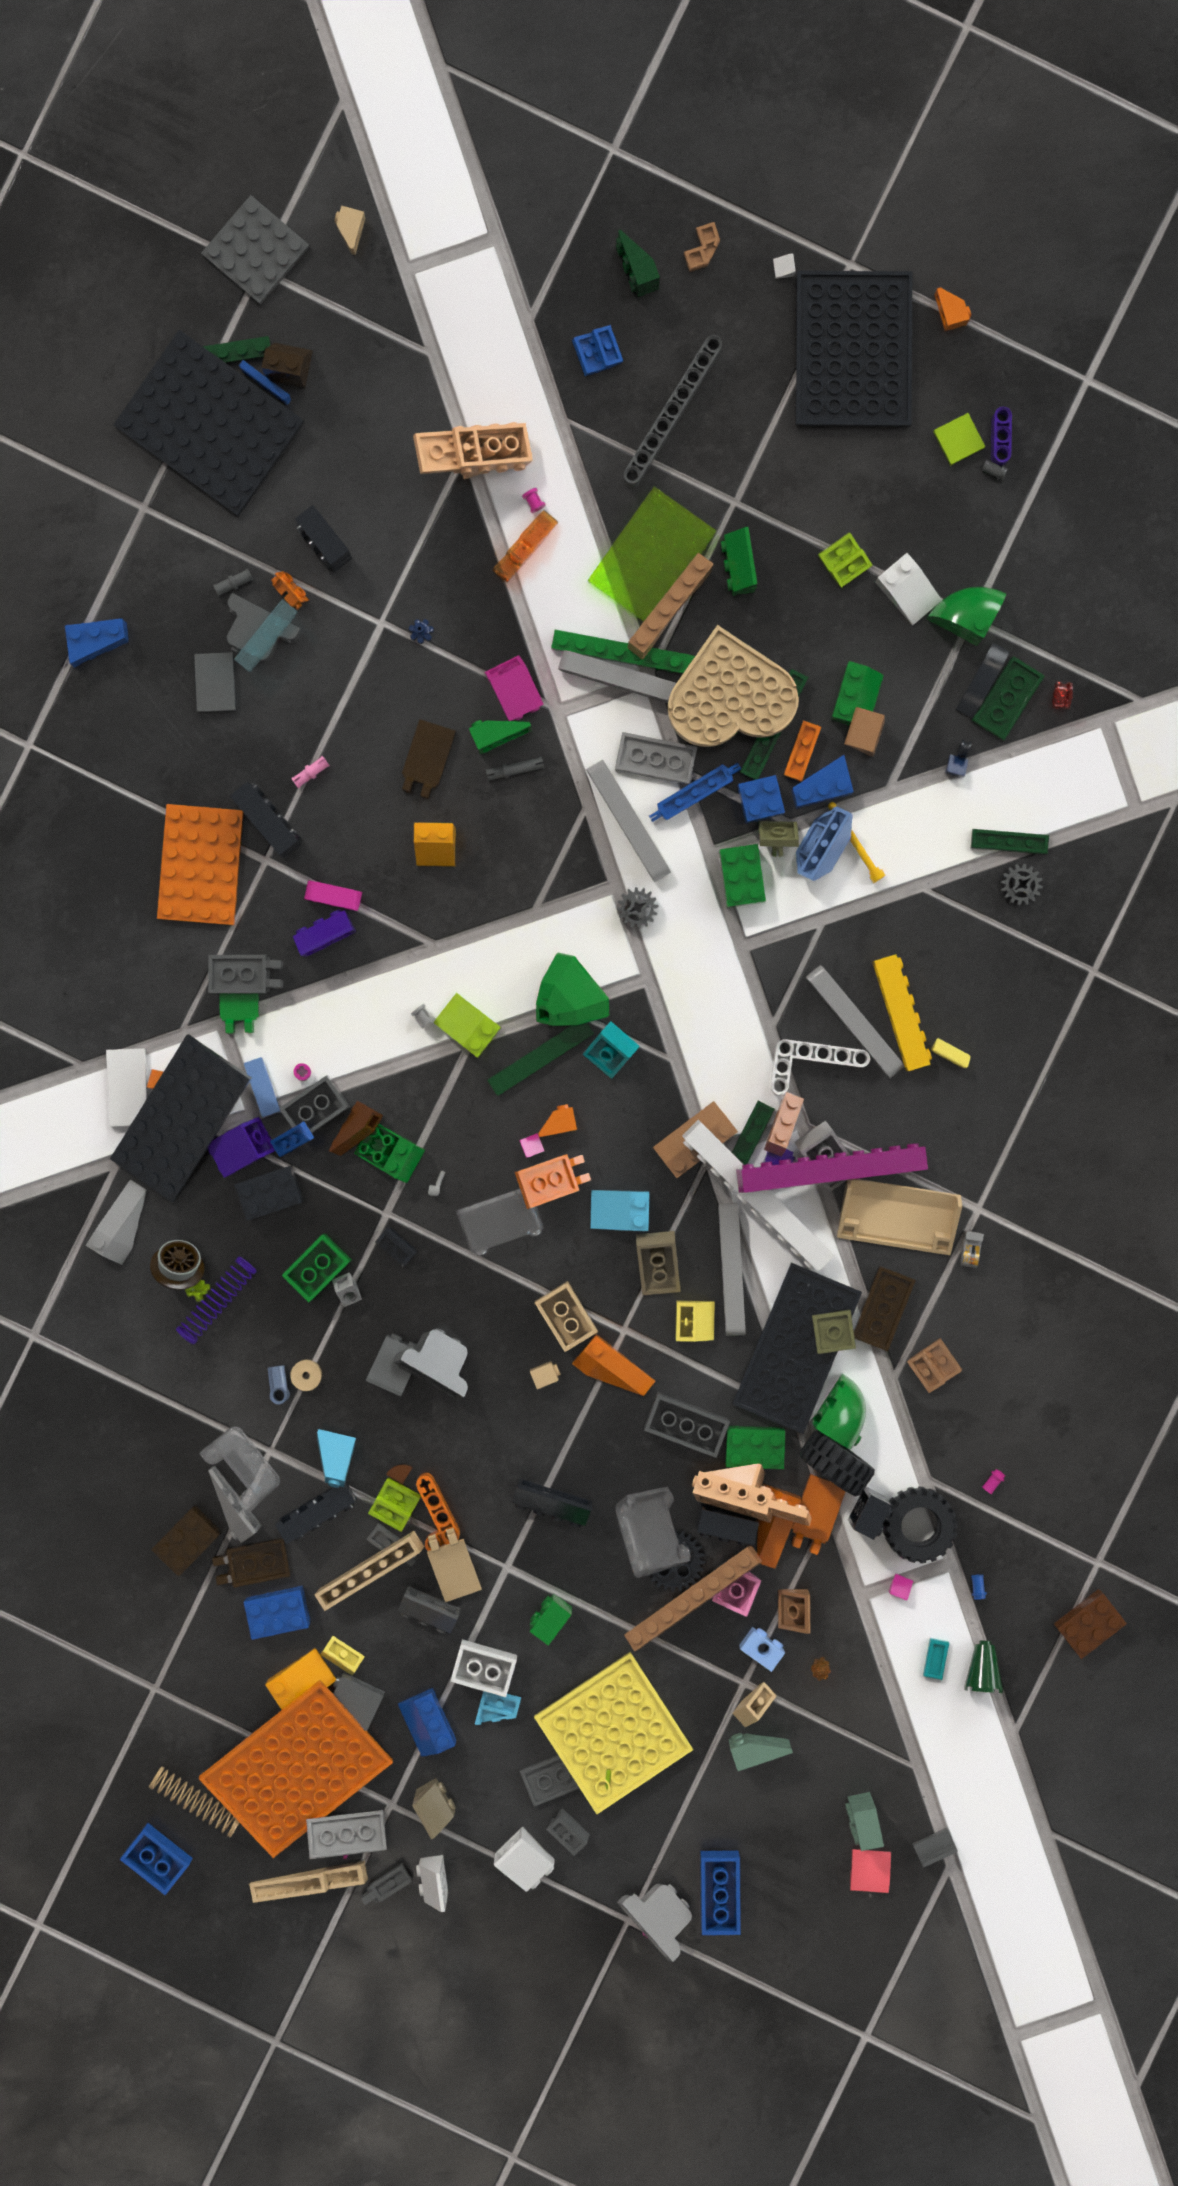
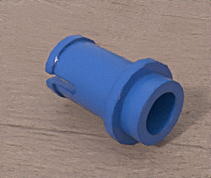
[971,1575,987,1599]

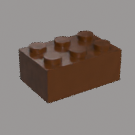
[1054,1589,1127,1659]

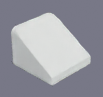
[773,254,796,279]

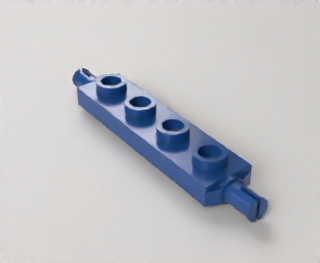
[648,762,741,823]

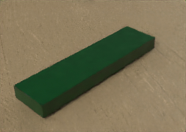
[970,829,1049,855]
[731,1100,775,1165]

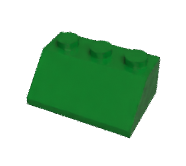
[721,527,757,596]
[831,661,884,725]

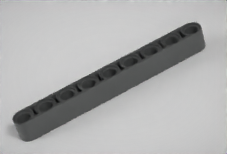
[624,335,722,488]

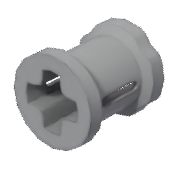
[411,1004,436,1029]

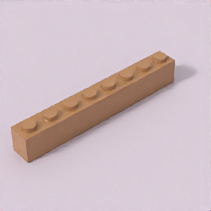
[624,1546,762,1651]

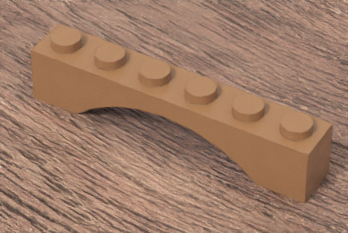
[628,553,714,660]

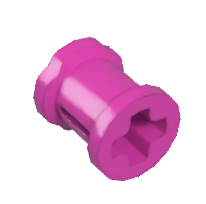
[522,488,546,514]

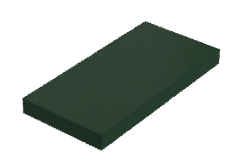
[971,656,1045,741]

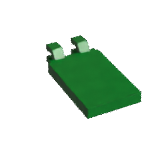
[219,994,259,1034]

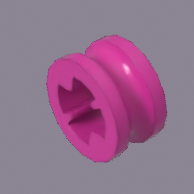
[293,1063,311,1081]

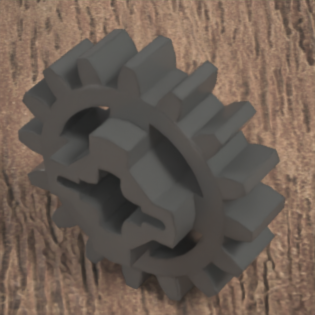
[1000,864,1043,906]
[617,887,659,929]

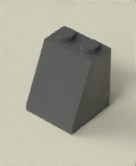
[366,1333,417,1396]

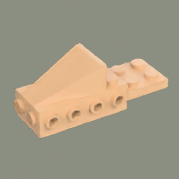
[413,422,533,479]
[692,1464,812,1526]

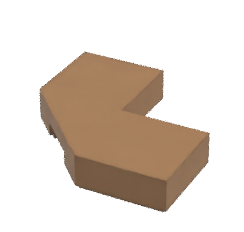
[684,222,720,272]

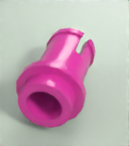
[982,1469,1005,1494]

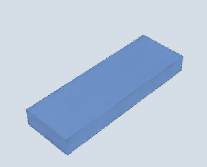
[243,1057,280,1117]

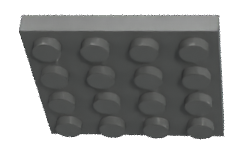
[201,195,310,305]

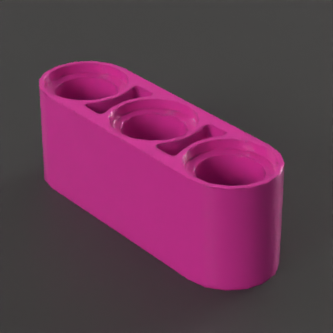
[304,880,362,911]

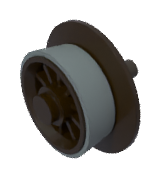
[150,1240,204,1290]

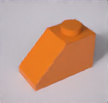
[934,287,971,331]
[538,1104,577,1137]

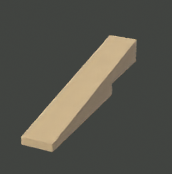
[249,1860,368,1903]

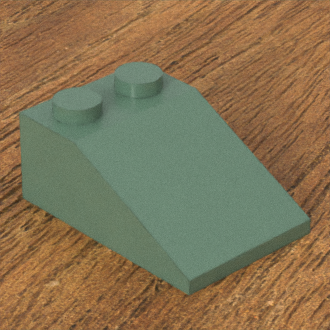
[728,1733,793,1771]

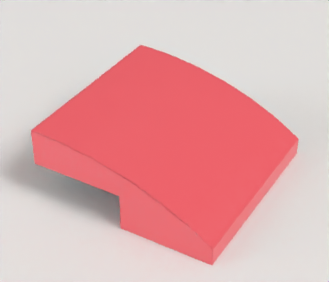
[850,1849,891,1893]

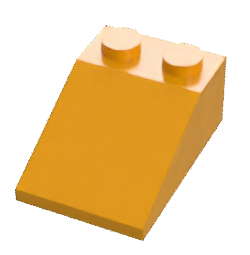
[265,1648,336,1710]

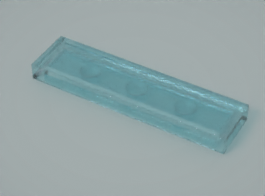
[234,599,298,672]

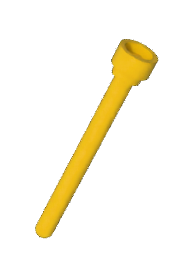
[828,802,886,884]

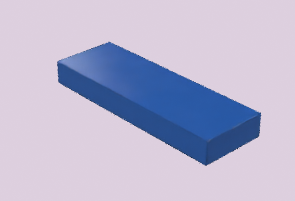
[239,360,291,405]
[270,1122,314,1157]

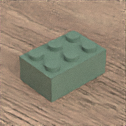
[845,1792,884,1851]

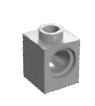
[332,1272,362,1307]

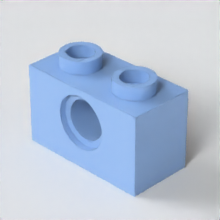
[739,1627,785,1672]

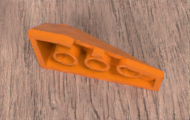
[572,1333,655,1396]
[757,1484,802,1569]

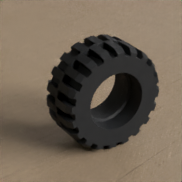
[799,1430,875,1497]
[883,1486,958,1564]

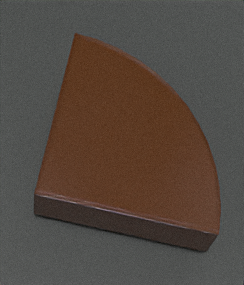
[386,1464,412,1484]

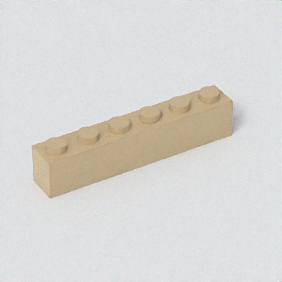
[315,1531,424,1611]

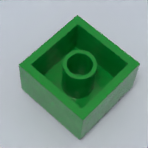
[529,1593,572,1646]

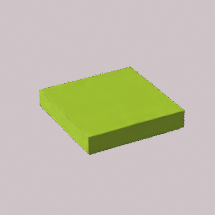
[933,413,985,466]

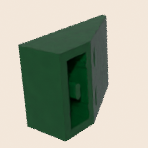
[615,230,660,298]

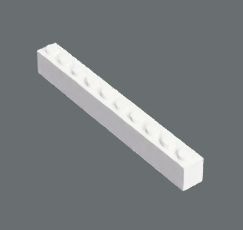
[682,1120,835,1272]

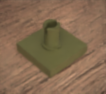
[758,821,799,857]
[812,1310,856,1354]

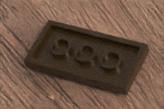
[854,1266,916,1352]

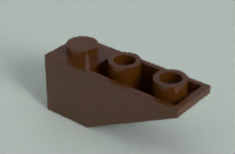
[329,1101,383,1156]

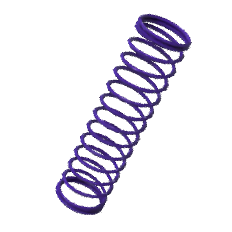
[176,1257,257,1344]

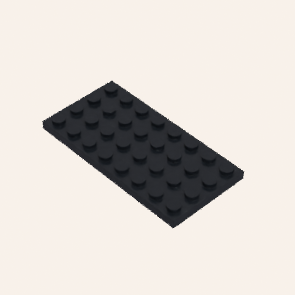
[110,1034,252,1202]
[732,1262,862,1434]

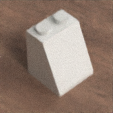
[494,1826,555,1892]

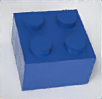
[737,775,785,824]

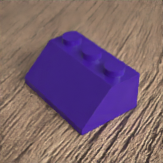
[293,909,356,958]

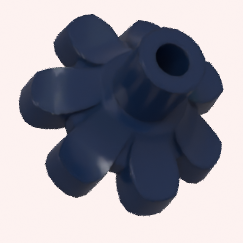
[409,619,434,644]

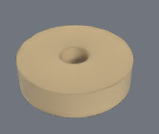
[291,1360,322,1391]

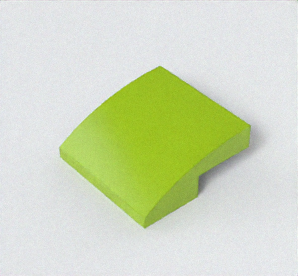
[818,533,873,588]
[368,1477,421,1532]

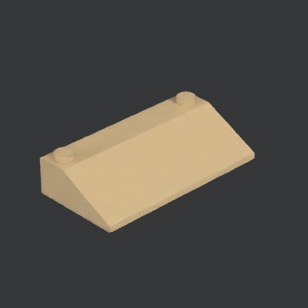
[837,1179,962,1255]

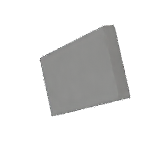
[615,732,697,785]
[306,1810,387,1859]

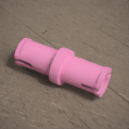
[291,756,330,788]

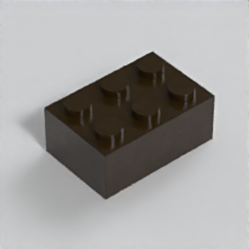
[151,1505,222,1577]

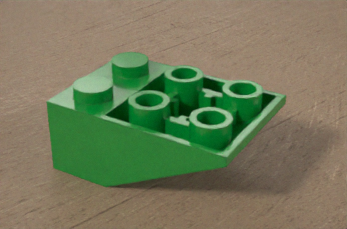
[354,1124,425,1183]

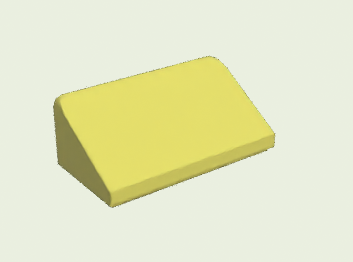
[931,1038,970,1069]
[321,1636,365,1675]

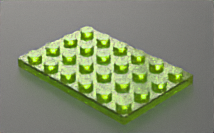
[588,487,716,621]

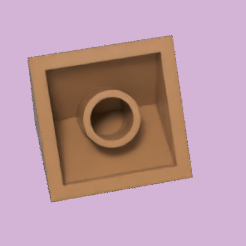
[844,707,885,757]
[778,1589,810,1634]

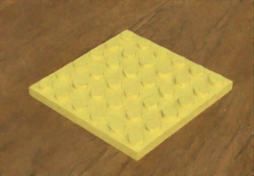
[534,1652,693,1814]

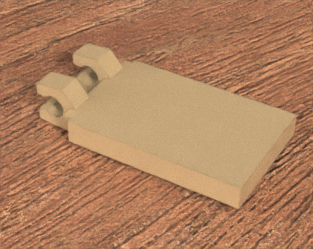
[427,1528,482,1602]

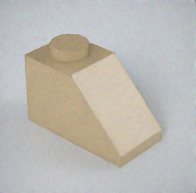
[335,206,366,255]
[733,1682,776,1727]

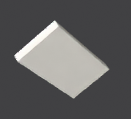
[106,1048,148,1127]

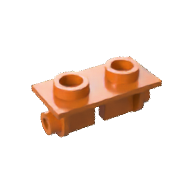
[271,571,309,610]

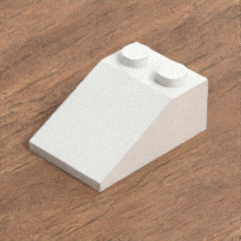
[875,553,942,626]
[416,1855,448,1912]

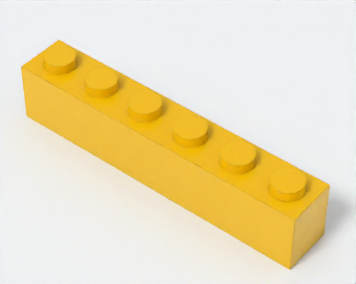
[872,954,932,1071]

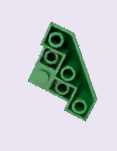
[536,952,609,1026]

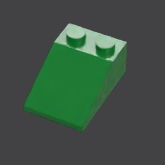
[469,720,532,755]

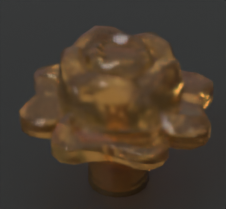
[811,1657,831,1681]

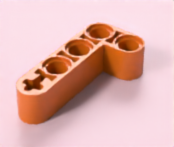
[416,1473,460,1551]

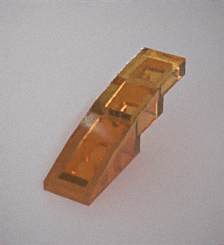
[493,510,558,583]

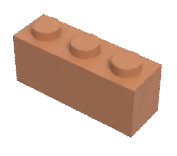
[764,1092,804,1157]

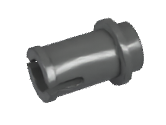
[982,460,1008,480]

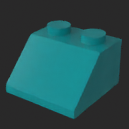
[583,1021,640,1079]

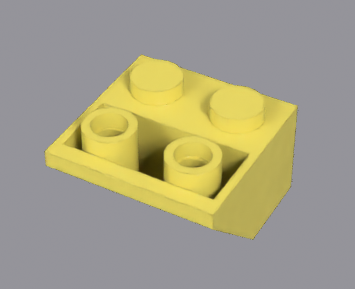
[675,1301,715,1342]

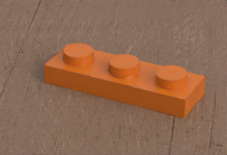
[783,720,821,782]

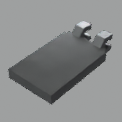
[208,955,283,994]

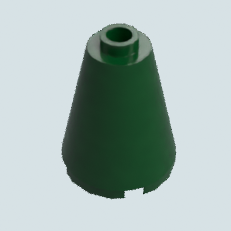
[964,1640,1003,1693]

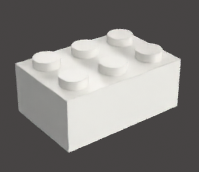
[450,1639,517,1697]

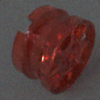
[1052,681,1073,710]

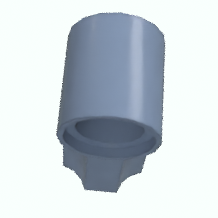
[268,1365,290,1404]

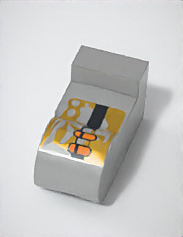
[961,1231,984,1268]

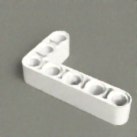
[770,1040,870,1095]

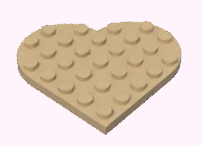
[668,625,799,747]

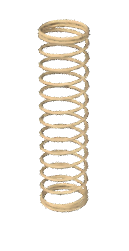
[149,1766,239,1838]

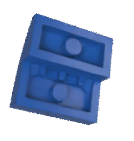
[572,325,623,376]

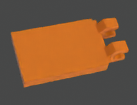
[515,1154,591,1209]
[791,1474,845,1555]

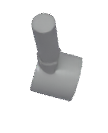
[428,1171,445,1196]

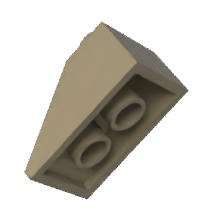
[636,1231,681,1295]
[412,1778,456,1840]

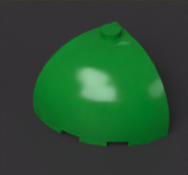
[927,587,1006,646]
[811,1373,866,1449]

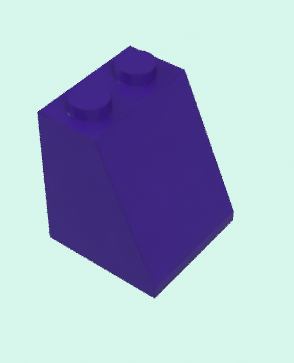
[208,1117,275,1178]

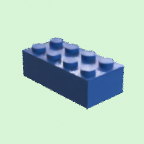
[700,1851,741,1935]

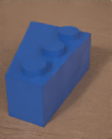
[65,619,129,668]
[791,755,854,809]

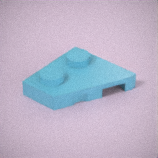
[475,1691,521,1725]

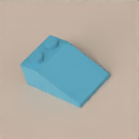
[591,1190,649,1231]

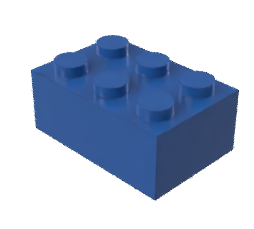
[244,1586,311,1640]
[120,1823,193,1895]

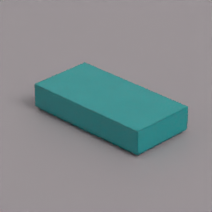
[923,1638,950,1680]

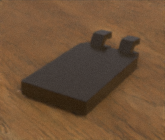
[402,719,456,799]
[212,1538,291,1588]

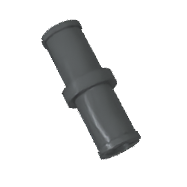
[213,569,253,596]

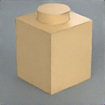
[530,1361,561,1389]

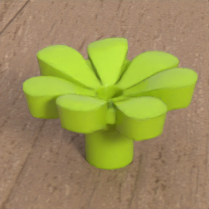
[185,1280,210,1302]

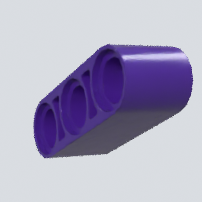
[991,406,1012,466]

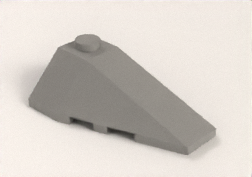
[86,1180,147,1265]
[209,1466,262,1543]

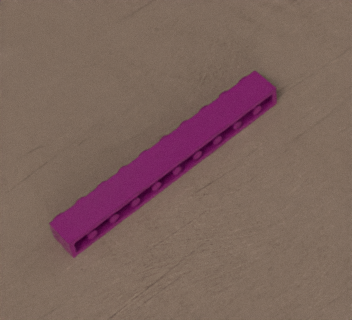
[736,1143,928,1193]

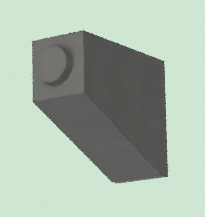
[333,1672,385,1731]

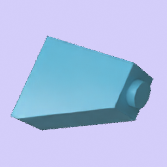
[317,1429,356,1488]

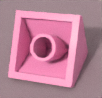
[712,1572,762,1617]

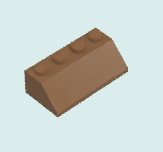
[653,1101,738,1178]

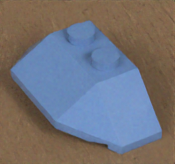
[796,806,853,881]

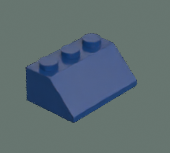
[398,1688,456,1757]

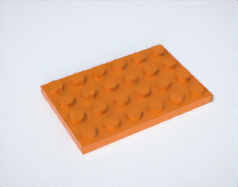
[157,804,244,925]

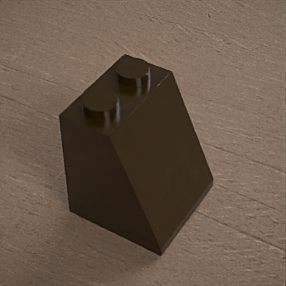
[262,343,313,389]

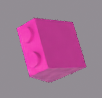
[485,655,544,721]

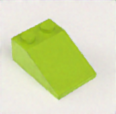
[433,992,502,1058]

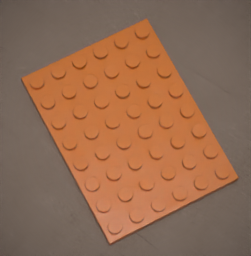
[199,1680,393,1858]

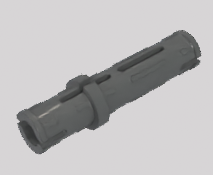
[486,756,544,781]

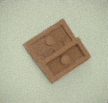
[907,1338,962,1393]

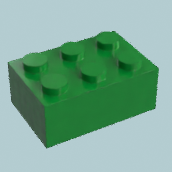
[719,844,766,908]
[282,1233,351,1302]
[725,1426,785,1469]

